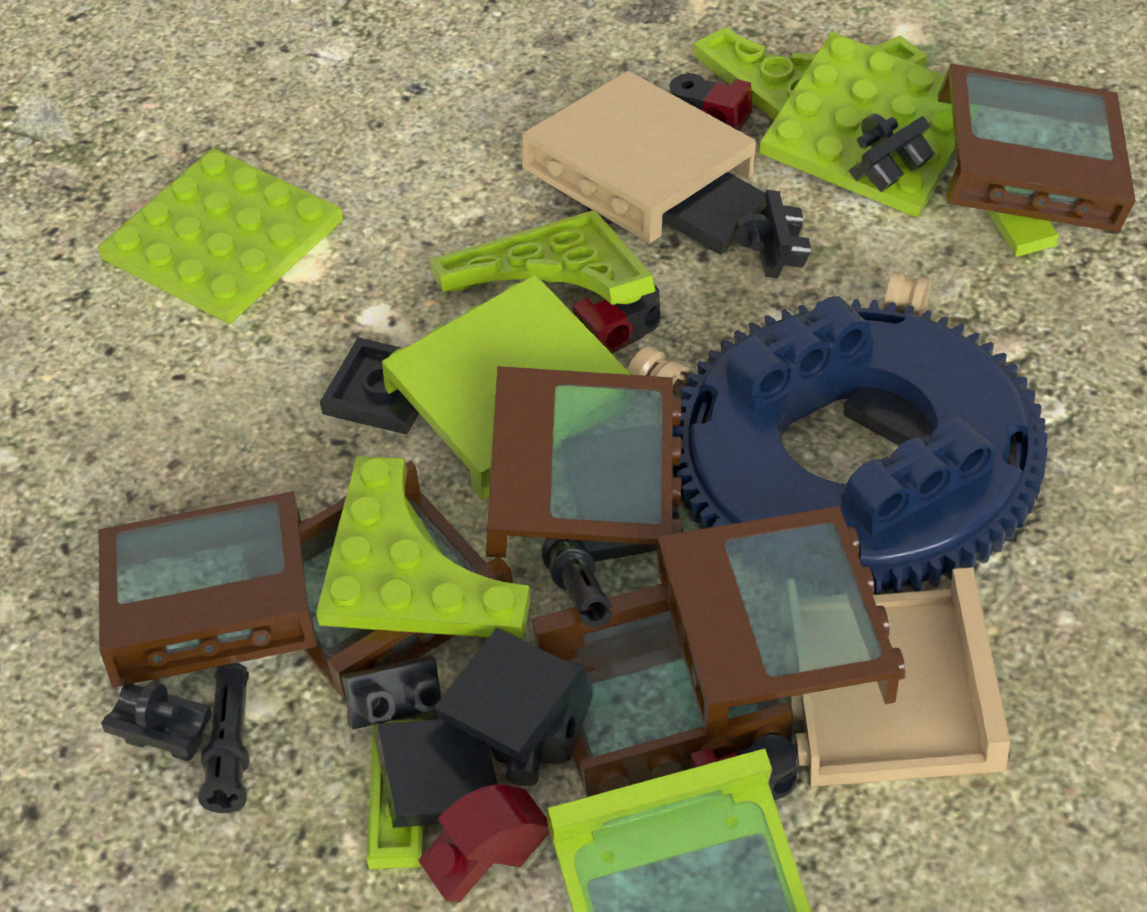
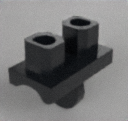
[849,113,935,193]
[734,189,811,278]
[342,655,441,730]
[101,682,212,761]

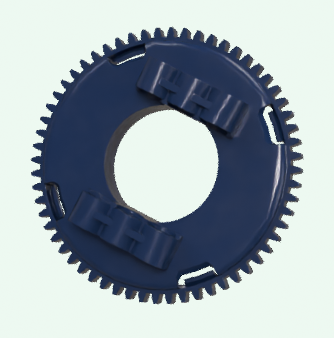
[672,296,1048,598]

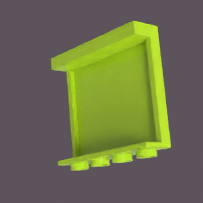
[382,274,636,501]

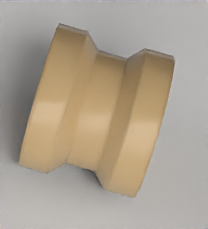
[883,271,931,316]

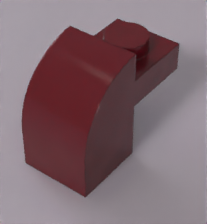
[418,784,550,903]

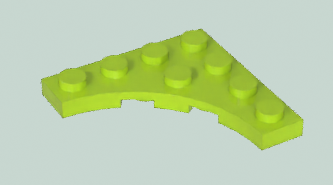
[693,26,927,120]
[429,210,656,305]
[316,456,531,640]

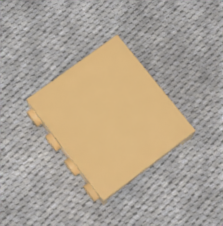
[522,71,756,244]
[777,567,1010,787]

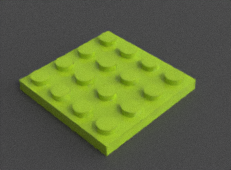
[759,31,980,218]
[98,148,343,324]

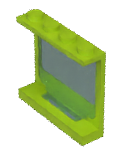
[547,749,811,912]

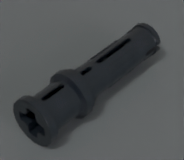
[541,538,613,627]
[198,663,250,813]

